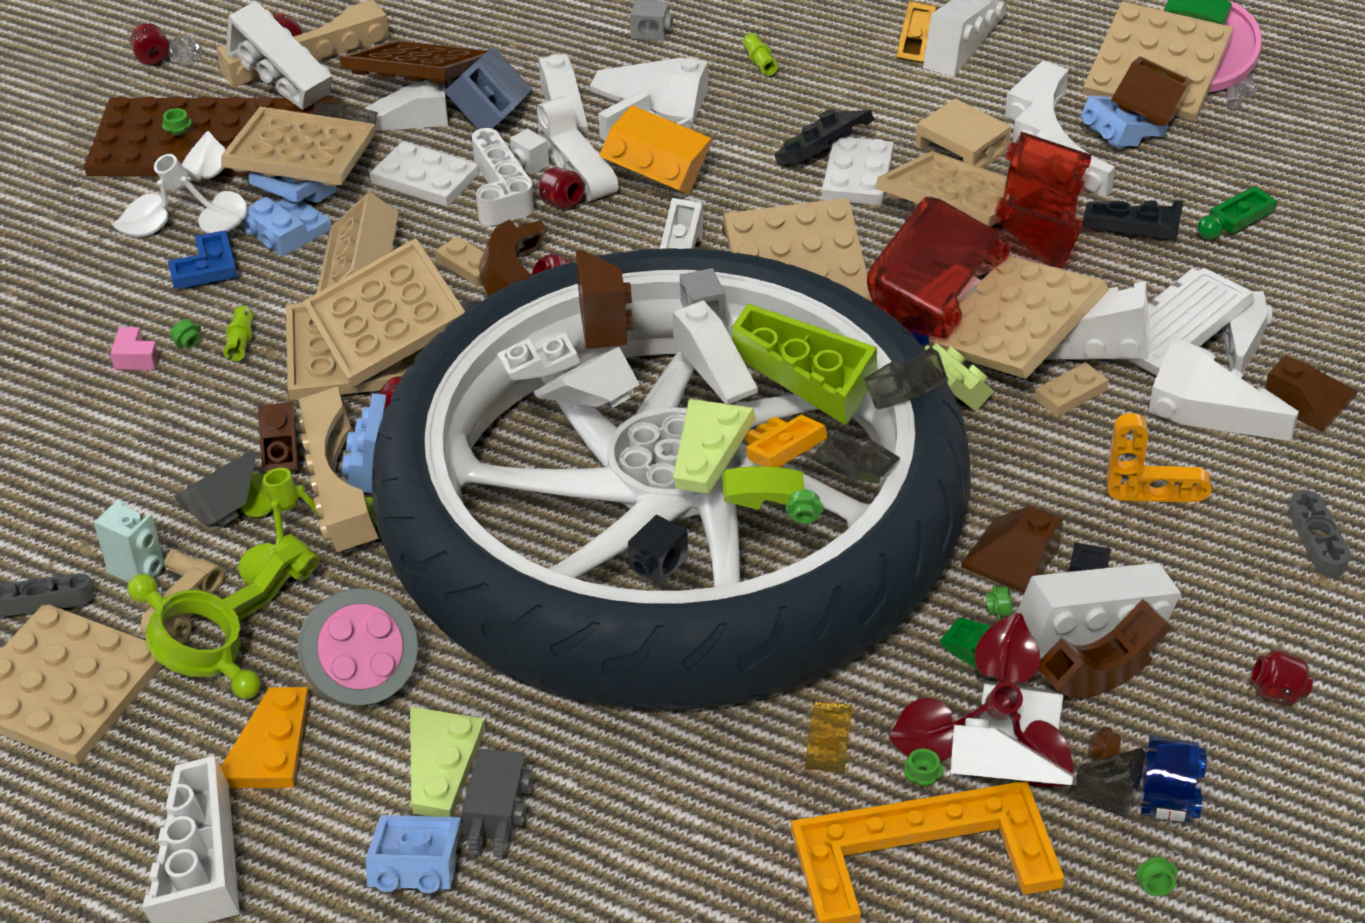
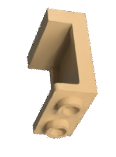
[915,98,1011,169]

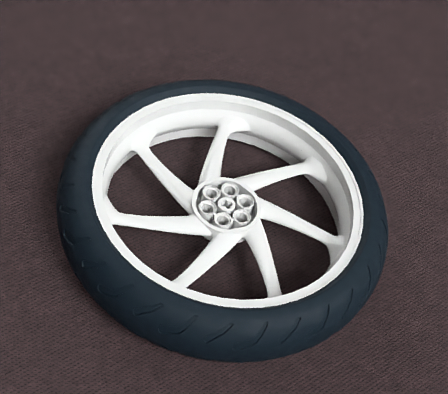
[372,248,971,710]

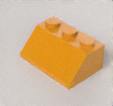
[599,105,713,195]

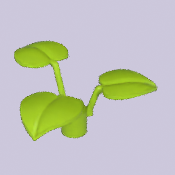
[238,468,377,585]

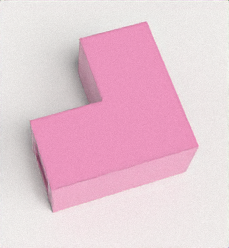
[110,327,159,370]

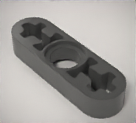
[1288,490,1351,577]
[0,574,94,617]

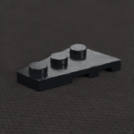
[774,109,875,165]
[1082,200,1184,240]

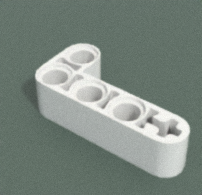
[537,96,618,201]
[472,128,534,226]

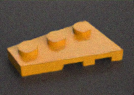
[221,687,310,788]

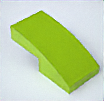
[722,466,805,510]

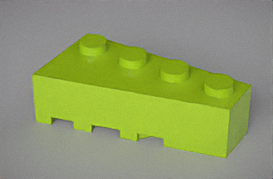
[731,303,877,425]

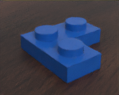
[168,231,237,290]

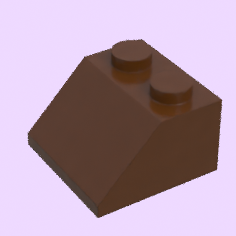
[576,250,633,349]

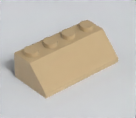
[316,191,399,294]

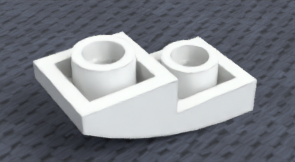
[497,332,581,380]

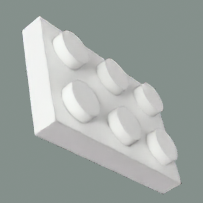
[821,136,894,205]
[370,141,479,207]

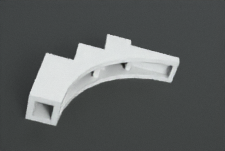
[1005,60,1115,198]

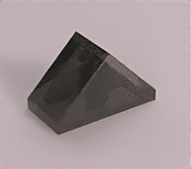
[1068,748,1146,818]

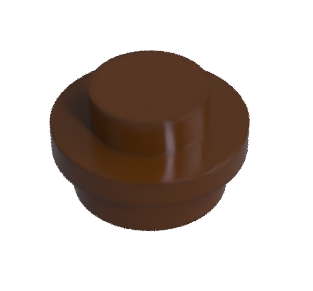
[1088,726,1121,766]

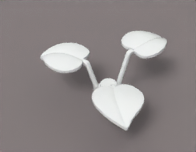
[112,131,248,237]

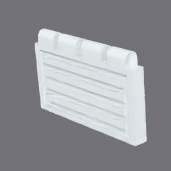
[1127,268,1254,376]

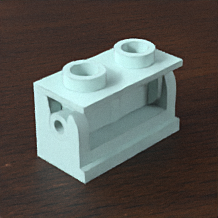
[94,500,164,583]

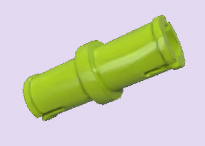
[742,33,778,76]
[223,306,254,361]

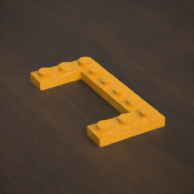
[791,781,1065,923]

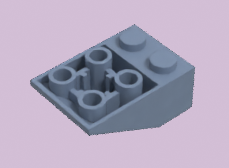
[444,46,532,129]

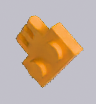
[745,414,828,468]

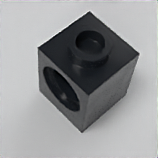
[628,514,688,585]

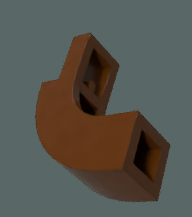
[479,219,548,296]
[1038,599,1173,698]

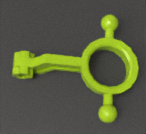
[127,534,320,699]

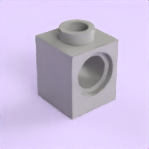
[630,0,673,41]
[680,268,725,321]

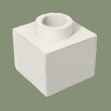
[509,128,549,175]

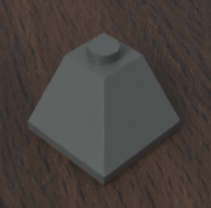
[174,450,256,527]

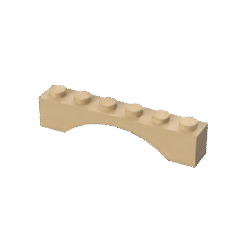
[216,0,390,88]
[296,386,378,552]

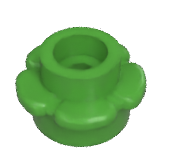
[162,108,192,135]
[170,319,201,349]
[786,490,824,524]
[986,585,1013,621]
[904,749,943,786]
[1136,857,1178,896]

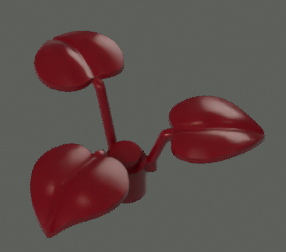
[889,613,1074,787]

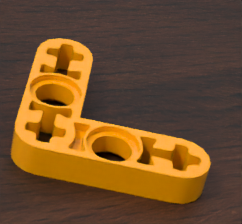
[1106,413,1212,502]

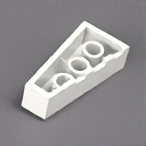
[923,0,1007,77]
[1044,281,1150,360]
[1017,563,1181,659]
[142,755,240,923]

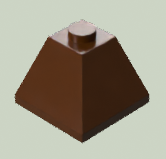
[1265,355,1358,432]
[962,506,1063,593]

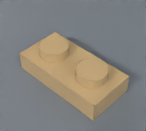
[434,236,483,287]
[1034,362,1109,417]

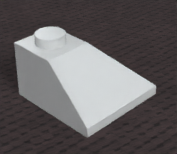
[533,347,640,407]

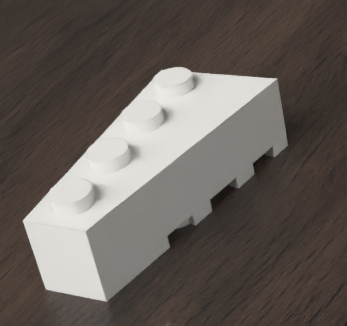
[226,1,332,110]

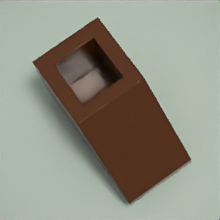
[258,402,300,474]

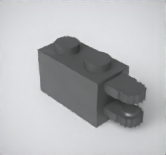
[462,749,533,858]

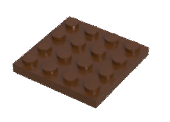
[340,40,488,84]

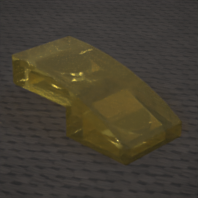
[805,701,852,773]

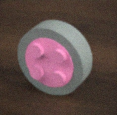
[298,589,418,706]

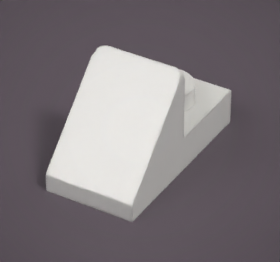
[660,198,703,249]

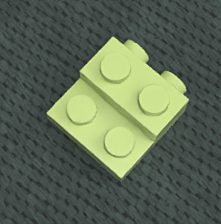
[925,343,994,412]

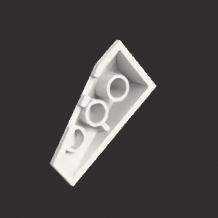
[590,58,708,123]
[1149,338,1299,441]

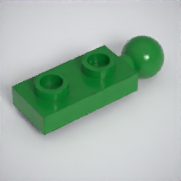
[1197,186,1277,240]

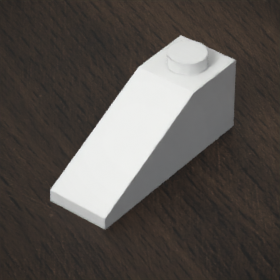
[539,54,588,132]
[360,79,448,131]
[1222,291,1272,374]
[673,300,758,404]
[950,718,1077,785]

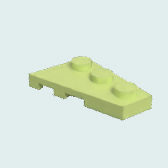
[673,399,756,494]
[410,706,486,817]

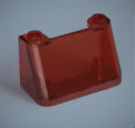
[994,131,1092,269]
[867,196,1010,340]

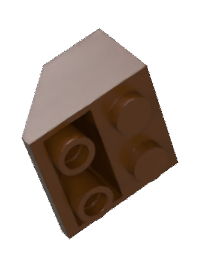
[1111,56,1193,126]

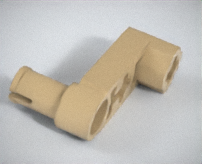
[140,549,224,645]

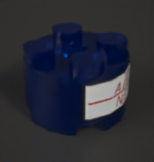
[1140,735,1207,822]

